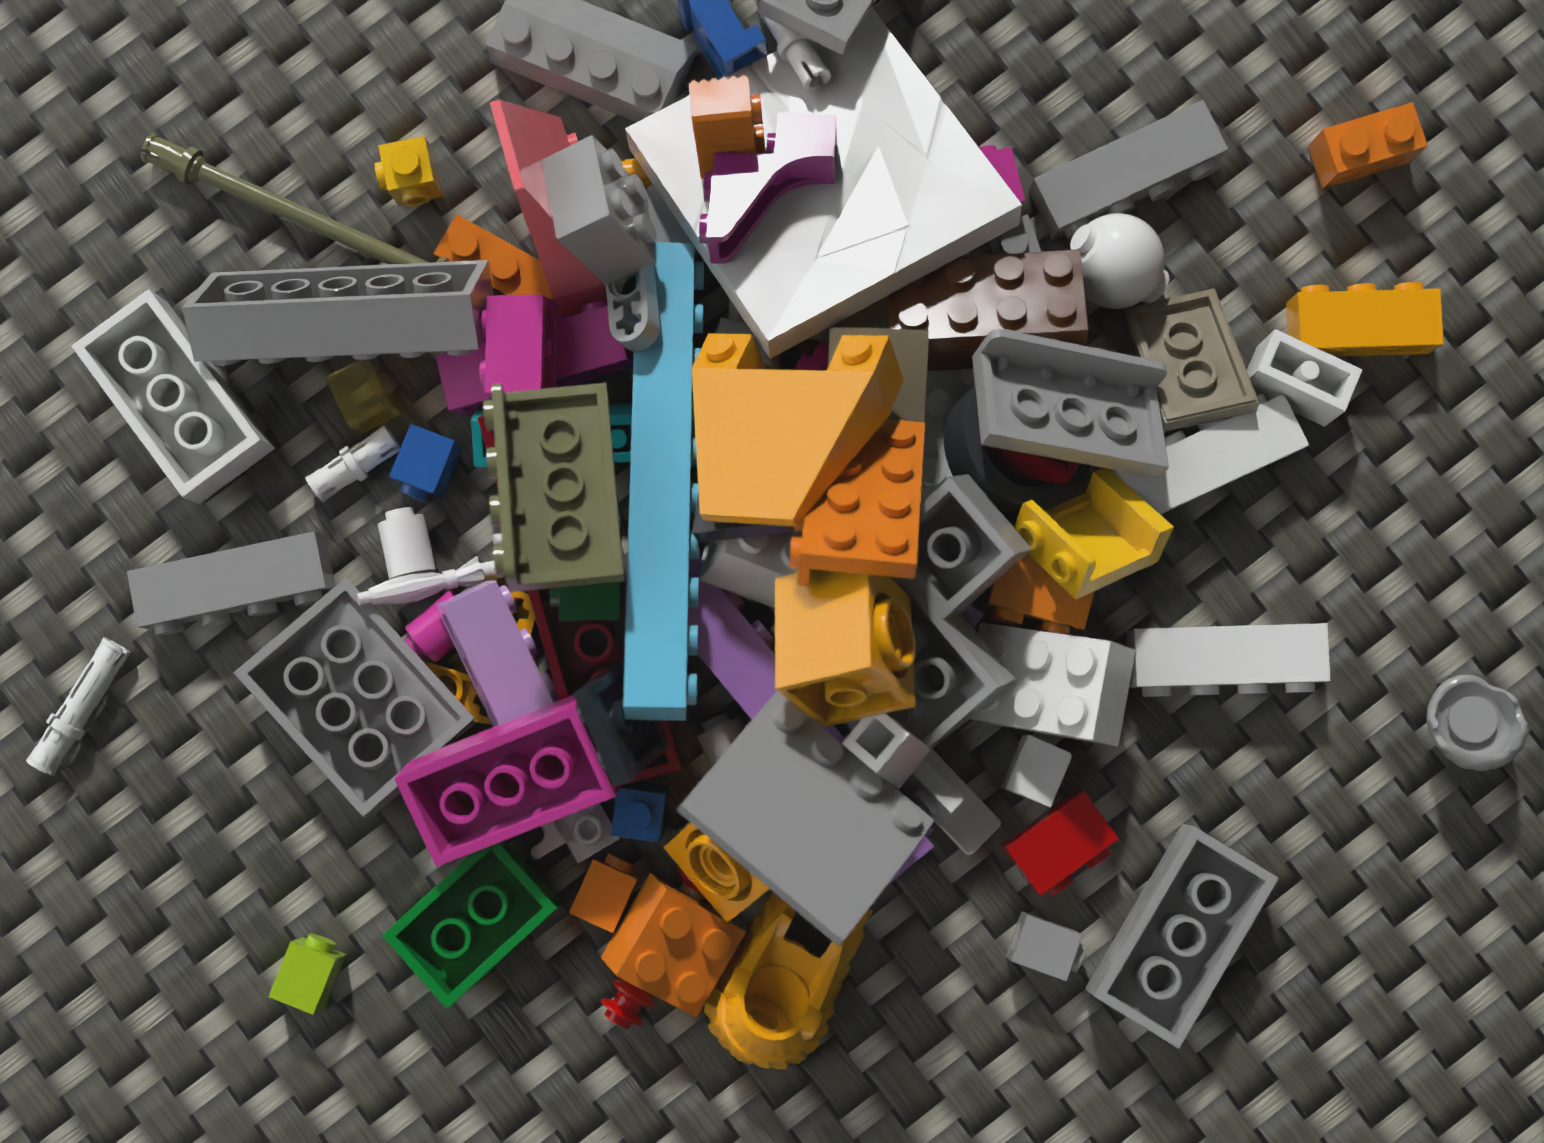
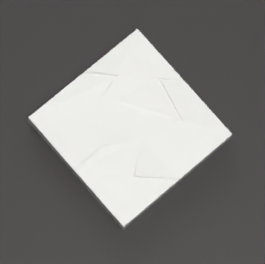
[625,7,1022,359]

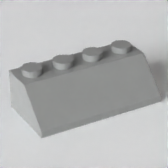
[486,0,698,122]

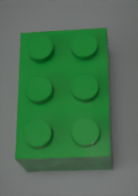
[382,840,563,1009]

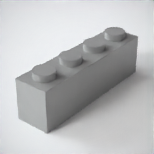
[1028,100,1228,240]
[127,531,335,636]

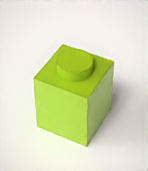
[268,933,346,1015]

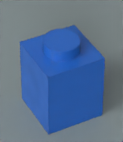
[389,424,462,502]
[611,781,670,842]

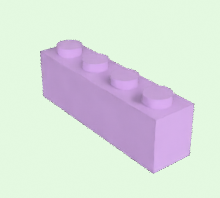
[435,580,558,727]

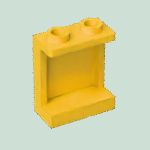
[1014,468,1173,600]

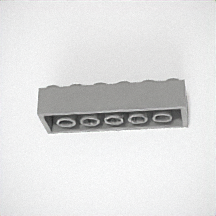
[182,260,494,366]

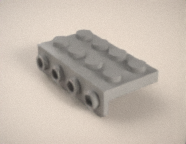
[972,329,1169,478]

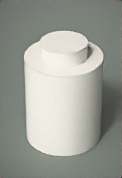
[377,507,436,580]

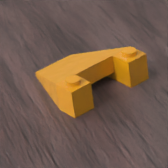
[692,334,904,526]

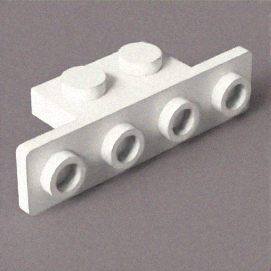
[842,722,1001,855]

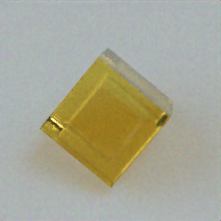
[326,359,401,435]

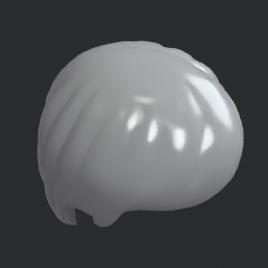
[1426,675,1528,771]

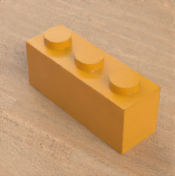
[1286,282,1444,357]

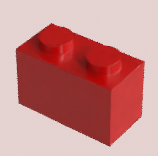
[1001,790,1119,896]

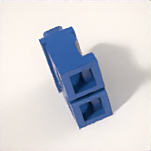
[677,0,767,80]

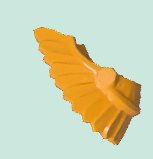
[704,892,873,1069]

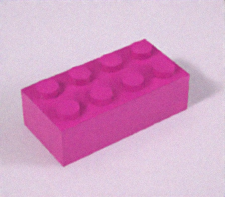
[394,695,623,867]

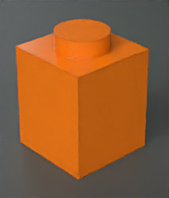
[569,853,641,933]

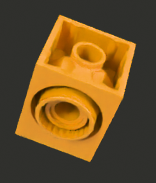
[775,569,915,727]
[664,823,770,923]

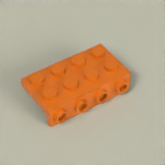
[789,419,925,586]

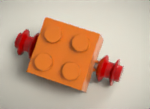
[601,868,746,1029]

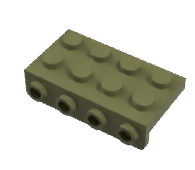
[483,383,624,592]

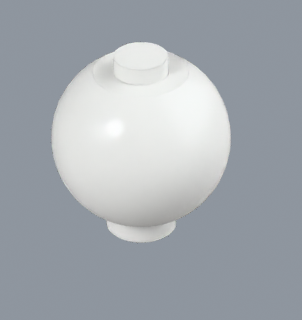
[1070,213,1169,309]

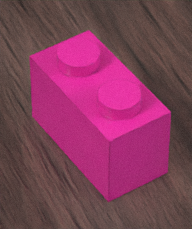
[479,295,558,396]

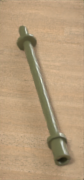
[140,134,450,265]

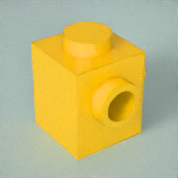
[374,136,444,206]

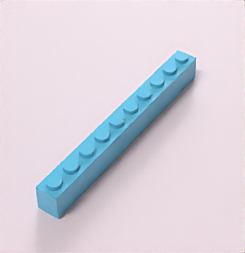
[623,242,704,720]

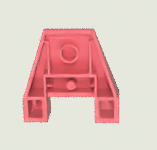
[490,100,607,317]

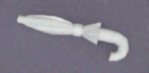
[357,534,505,605]

